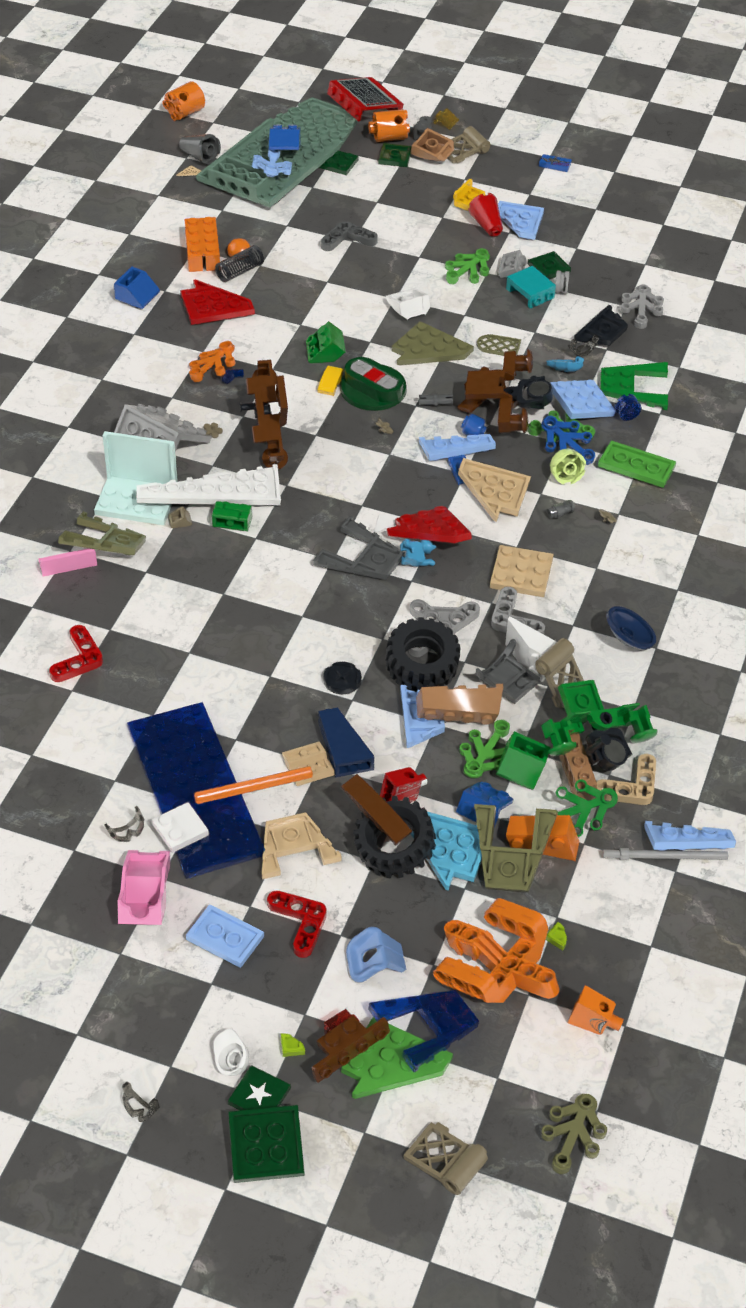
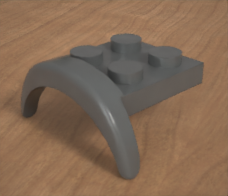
[476,639,540,704]

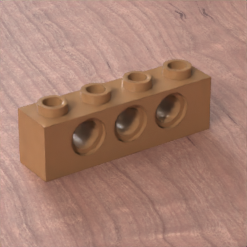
[559,734,597,801]

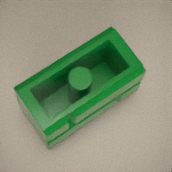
[212,501,252,532]

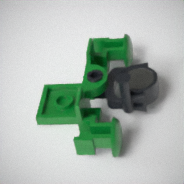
[541,680,658,771]

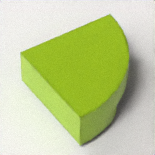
[546,922,567,951]
[280,1033,305,1057]

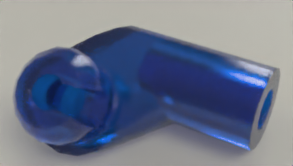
[222,369,244,384]

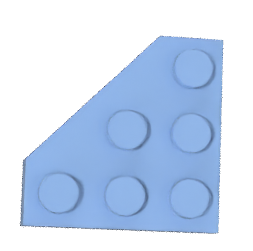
[498,201,544,240]

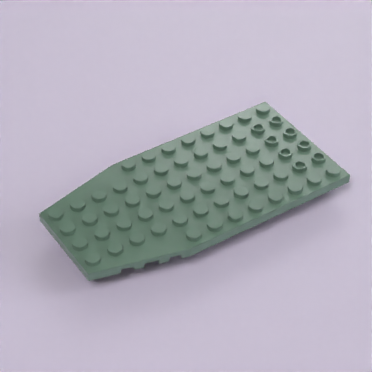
[196,97,358,208]

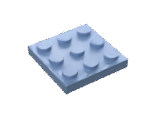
[550,380,616,419]

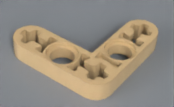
[597,754,656,805]

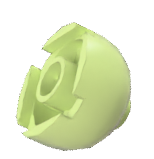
[550,448,586,484]

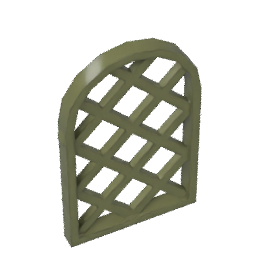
[477,334,521,356]

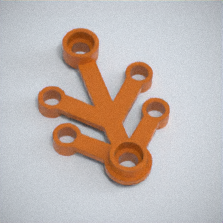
[189,341,236,382]

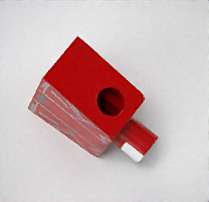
[380,767,427,803]

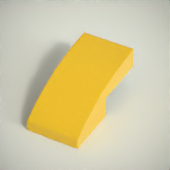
[317,366,344,396]

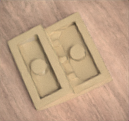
[282,742,335,786]

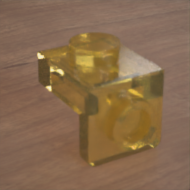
[433,108,459,130]

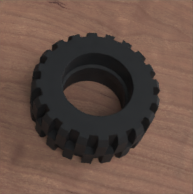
[385,617,461,691]

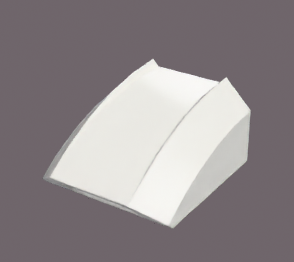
[386,288,430,320]

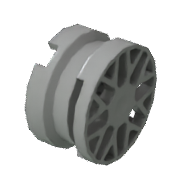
[555,270,570,294]

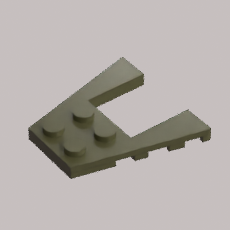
[58,511,146,556]
[474,804,558,892]

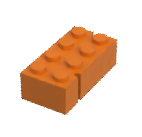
[184,217,220,272]

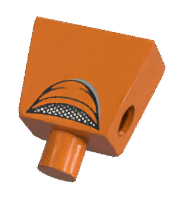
[567,985,624,1035]

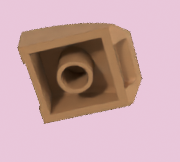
[411,128,454,161]

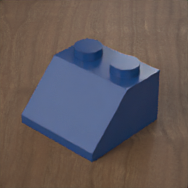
[269,124,301,150]

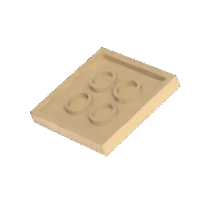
[490,545,554,597]

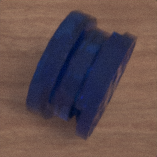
[614,394,642,421]

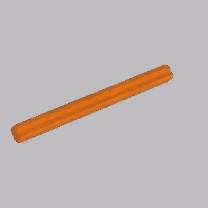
[194,766,313,804]

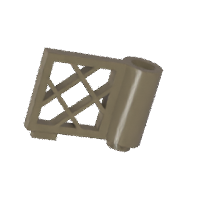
[448,126,491,164]
[535,638,584,708]
[403,1122,488,1195]

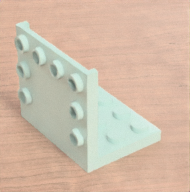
[94,431,177,525]

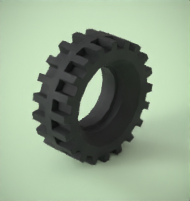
[353,796,436,878]

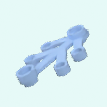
[252,150,292,177]

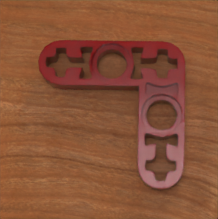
[49,625,103,682]
[267,891,327,958]

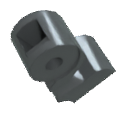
[413,116,432,140]

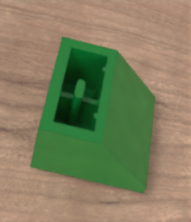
[306,321,346,363]
[496,731,551,790]

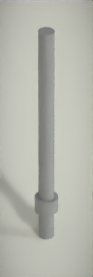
[603,848,728,860]

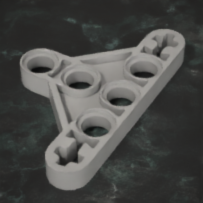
[408,599,480,657]

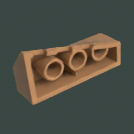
[416,684,503,725]

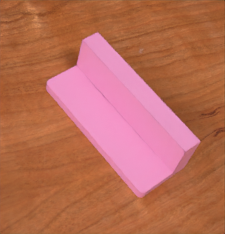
[39,548,97,577]

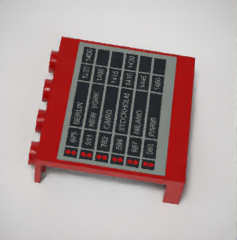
[327,77,404,122]

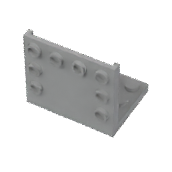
[114,404,212,451]

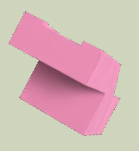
[118,850,170,925]

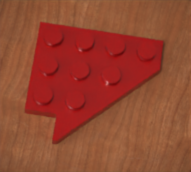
[180,279,255,325]
[387,506,472,543]

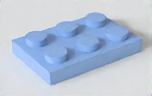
[186,905,264,968]

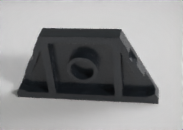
[574,305,628,346]

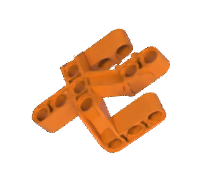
[433,898,559,1003]

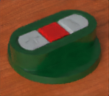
[340,357,407,411]

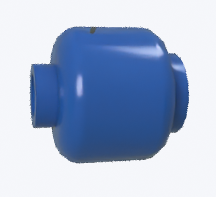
[460,414,487,435]

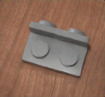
[498,250,527,278]

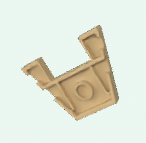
[261,812,342,879]

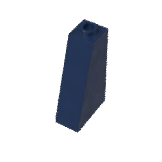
[318,707,375,778]

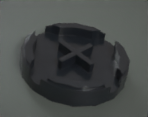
[323,661,362,695]

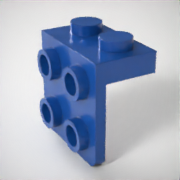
[456,782,514,828]

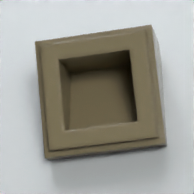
[168,506,192,528]

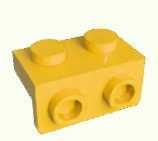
[453,179,485,211]

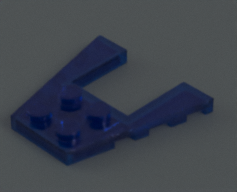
[368,990,479,1072]

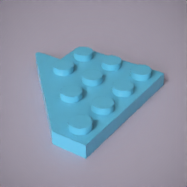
[411,812,482,890]

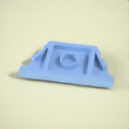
[400,685,445,748]

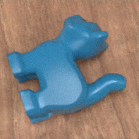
[400,539,436,567]

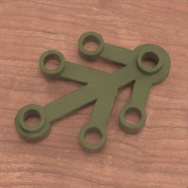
[541,1094,607,1174]

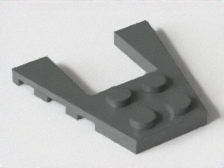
[313,516,404,580]

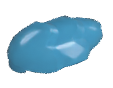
[546,356,584,372]

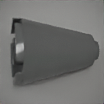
[179,134,221,165]

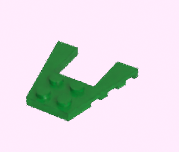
[600,362,668,411]

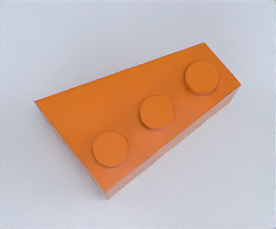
[506,815,579,861]

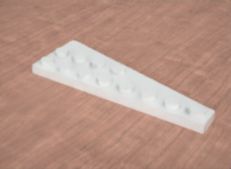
[136,464,281,505]

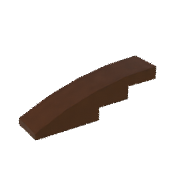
[341,774,412,846]

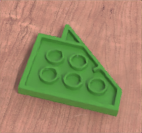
[341,1016,453,1099]

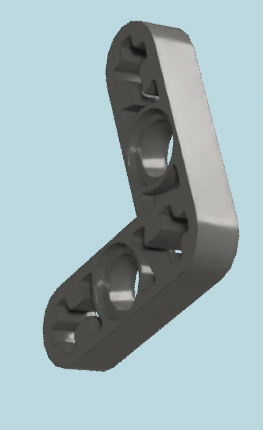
[321,221,378,251]

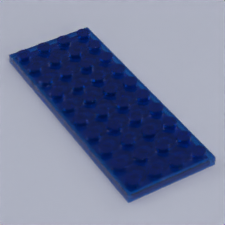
[127,702,265,879]

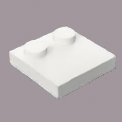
[152,802,209,853]

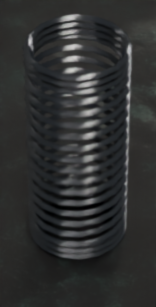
[215,245,264,282]

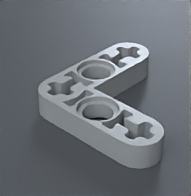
[491,587,545,634]

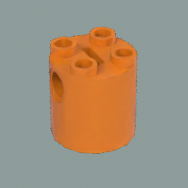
[162,81,205,121]
[368,109,410,142]

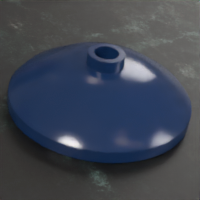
[606,606,656,650]

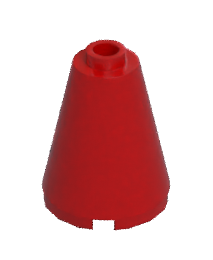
[468,193,503,236]

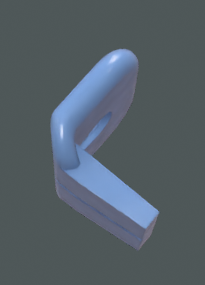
[346,927,407,983]

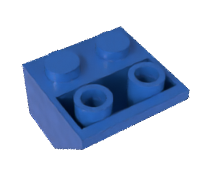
[114,267,160,309]

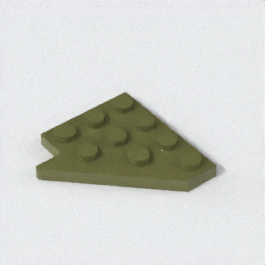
[392,321,474,366]

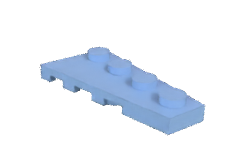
[419,434,496,461]
[644,821,736,851]

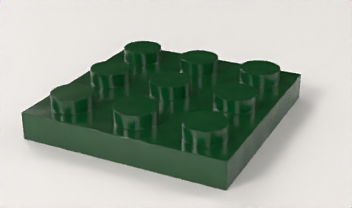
[228,1105,305,1183]

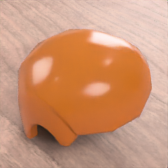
[227,238,250,260]

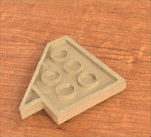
[458,458,531,522]

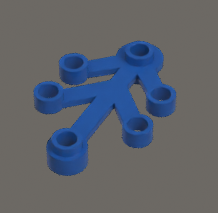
[541,416,595,465]

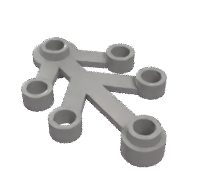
[621,284,664,329]

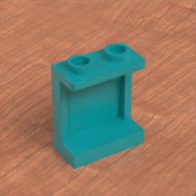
[506,266,556,309]

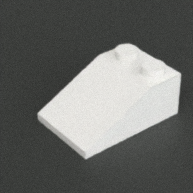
[505,617,556,682]

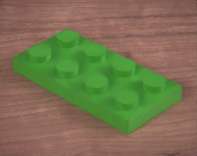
[598,441,676,488]

